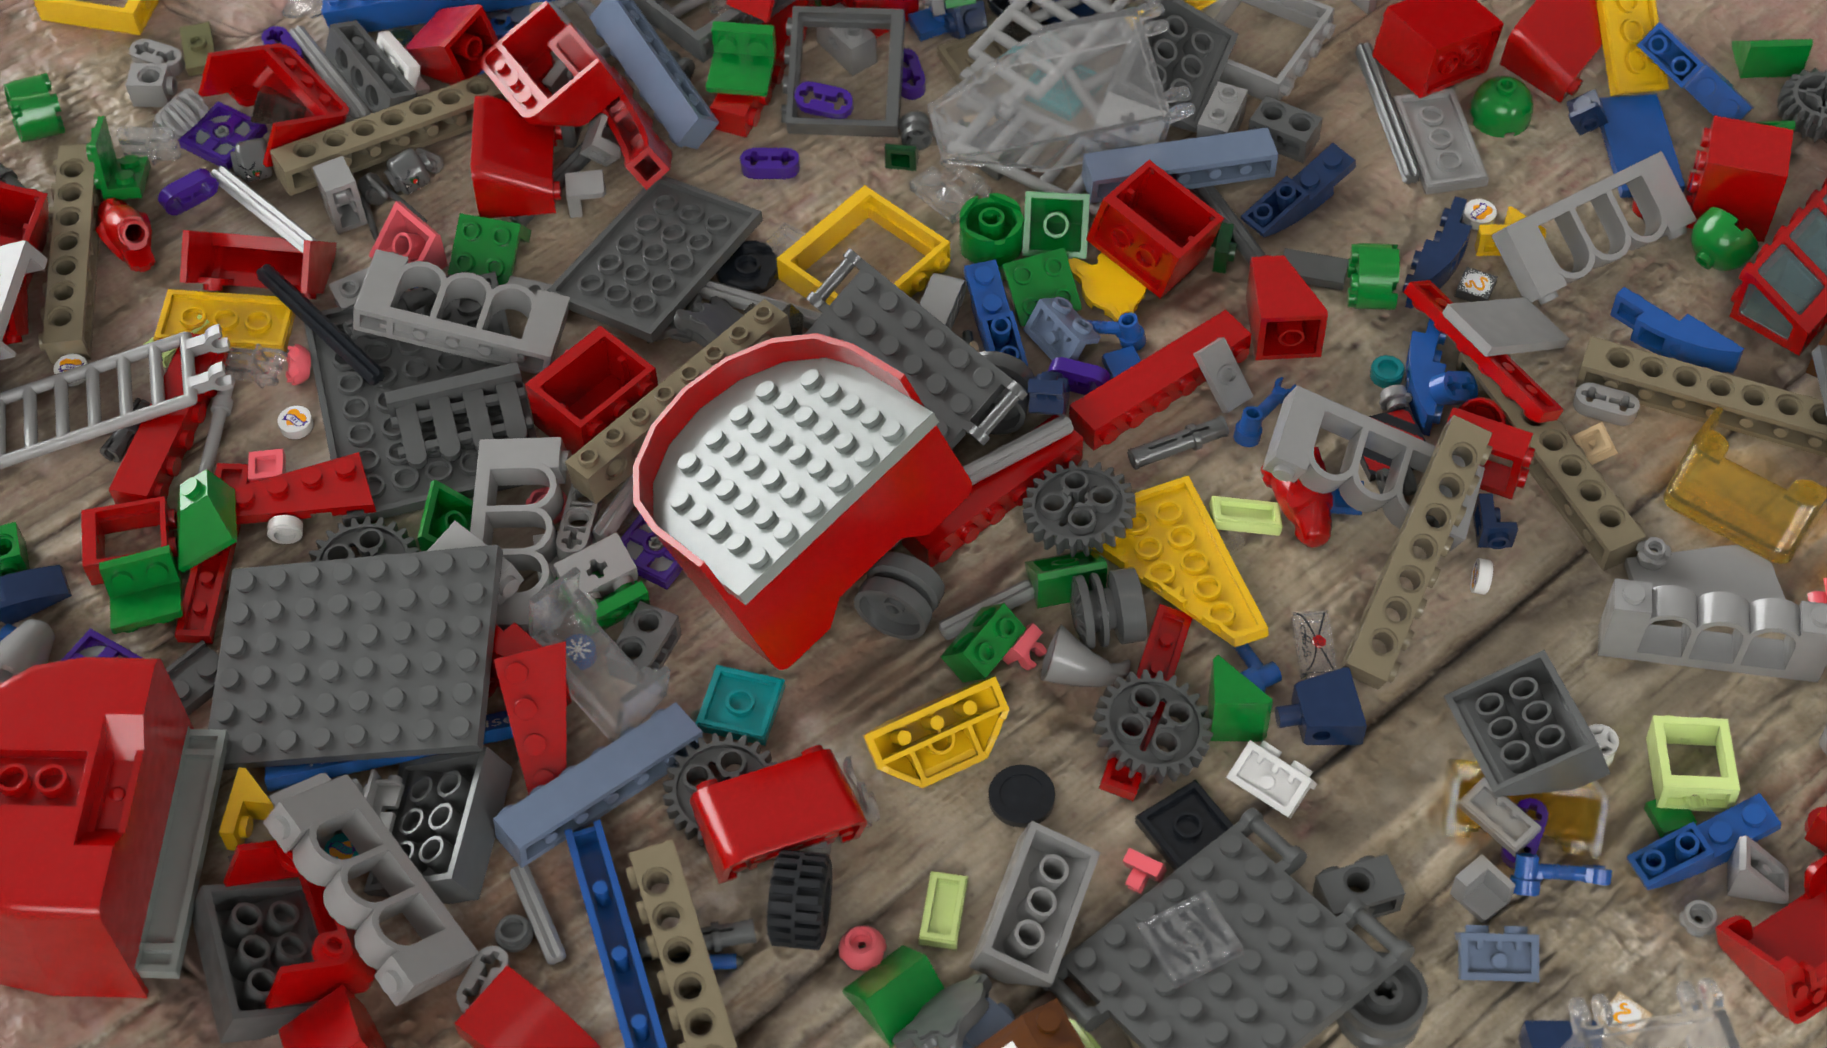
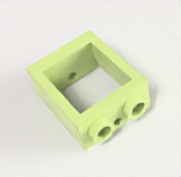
[1646,715,1740,812]

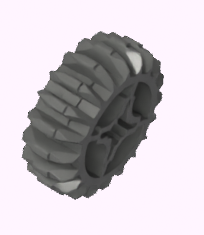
[1777,68,1827,143]

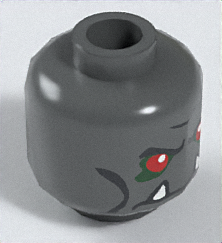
[230,138,273,182]
[384,148,433,195]

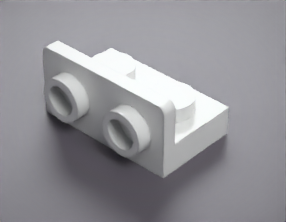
[376,31,430,96]
[1226,740,1317,819]

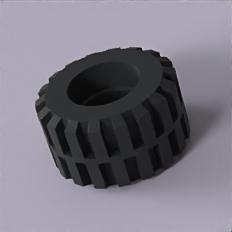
[767,849,833,950]

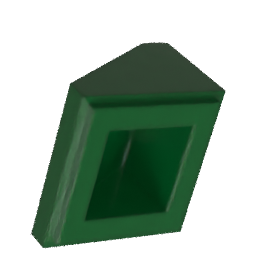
[885,143,919,171]

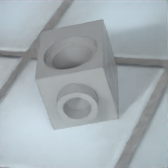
[125,63,178,107]

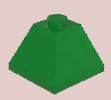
[177,469,237,573]

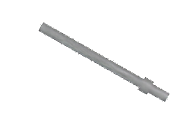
[198,375,236,474]

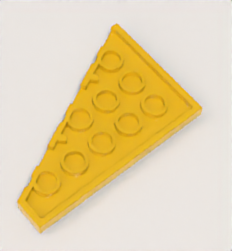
[1092,475,1268,647]

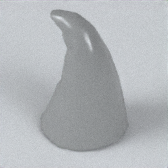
[1041,624,1131,687]

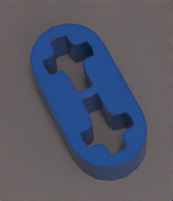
[1429,371,1478,405]

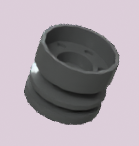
[1070,567,1147,650]

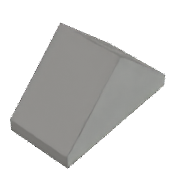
[1727,835,1789,904]

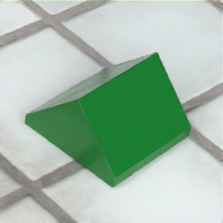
[1732,39,1813,78]
[1022,191,1090,259]
[417,479,473,552]
[1025,549,1108,609]
[1208,655,1273,742]
[842,945,945,1048]

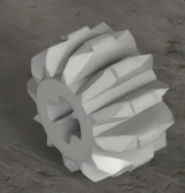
[155,88,209,139]

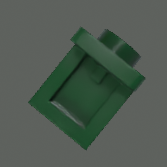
[1211,222,1237,274]

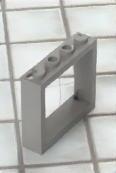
[1204,0,1336,101]

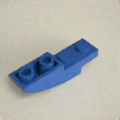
[1637,22,1754,120]
[964,259,1029,367]
[1610,287,1744,373]
[1405,318,1447,436]
[1626,793,1781,890]

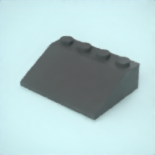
[1103,0,1239,132]
[1444,650,1611,797]
[364,746,513,904]
[192,880,319,1043]

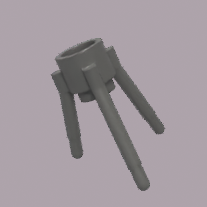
[357,173,427,241]

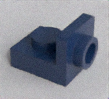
[944,0,988,39]
[1566,89,1609,136]
[1473,493,1518,549]

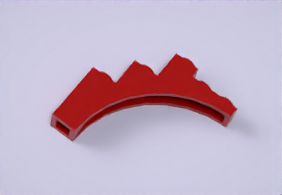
[547,22,673,190]

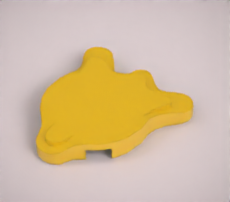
[1068,253,1146,322]

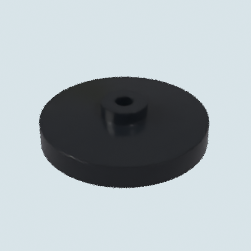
[988,765,1055,828]

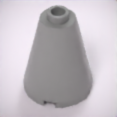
[0,619,55,683]

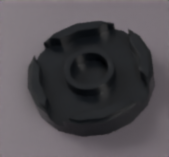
[716,240,778,294]

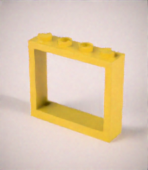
[33,0,160,35]
[777,185,951,305]

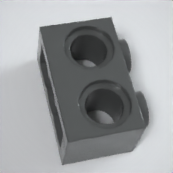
[1248,96,1323,164]
[606,601,682,690]

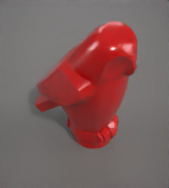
[95,198,156,273]
[1261,447,1333,548]

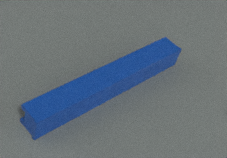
[564,820,667,1048]

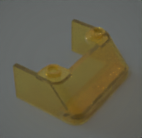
[1663,406,1827,564]
[1441,759,1610,859]

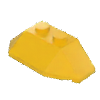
[862,676,1010,788]

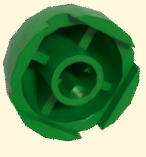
[1469,76,1533,138]
[1690,207,1759,271]

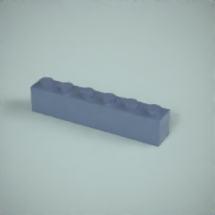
[589,0,719,149]
[1082,127,1279,203]
[493,702,703,868]

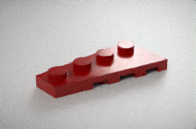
[234,452,376,525]
[494,640,567,795]

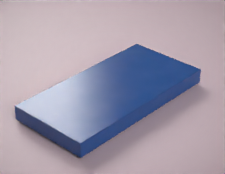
[1600,94,1686,198]

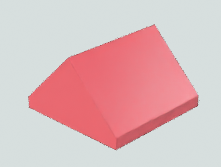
[368,201,448,290]

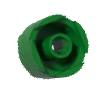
[3,73,65,143]
[959,193,1024,268]
[1347,243,1400,310]

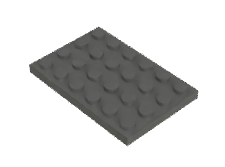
[547,176,763,343]

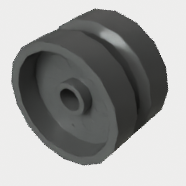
[975,351,1034,435]
[854,552,945,640]
[1337,952,1428,1048]

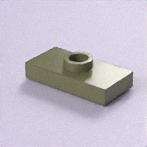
[180,22,216,76]

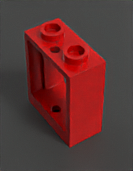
[1446,407,1536,500]
[81,496,178,586]

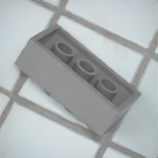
[969,821,1101,987]

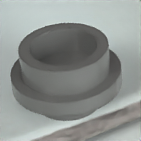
[495,914,534,952]

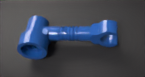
[1087,313,1146,351]
[1233,377,1297,447]
[1233,643,1282,693]
[1510,852,1612,896]

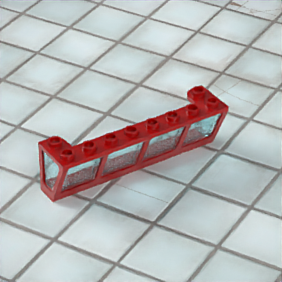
[1729,178,1827,356]

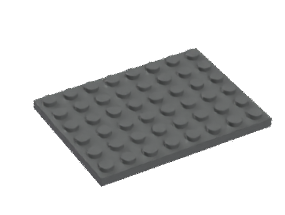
[304,272,537,527]
[208,545,503,770]

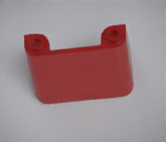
[1499,0,1603,103]
[471,95,563,218]
[690,745,867,884]
[1715,855,1827,1024]

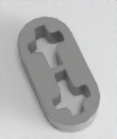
[129,39,185,76]
[1573,382,1640,426]
[456,946,511,1013]

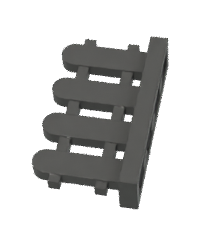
[384,362,534,469]

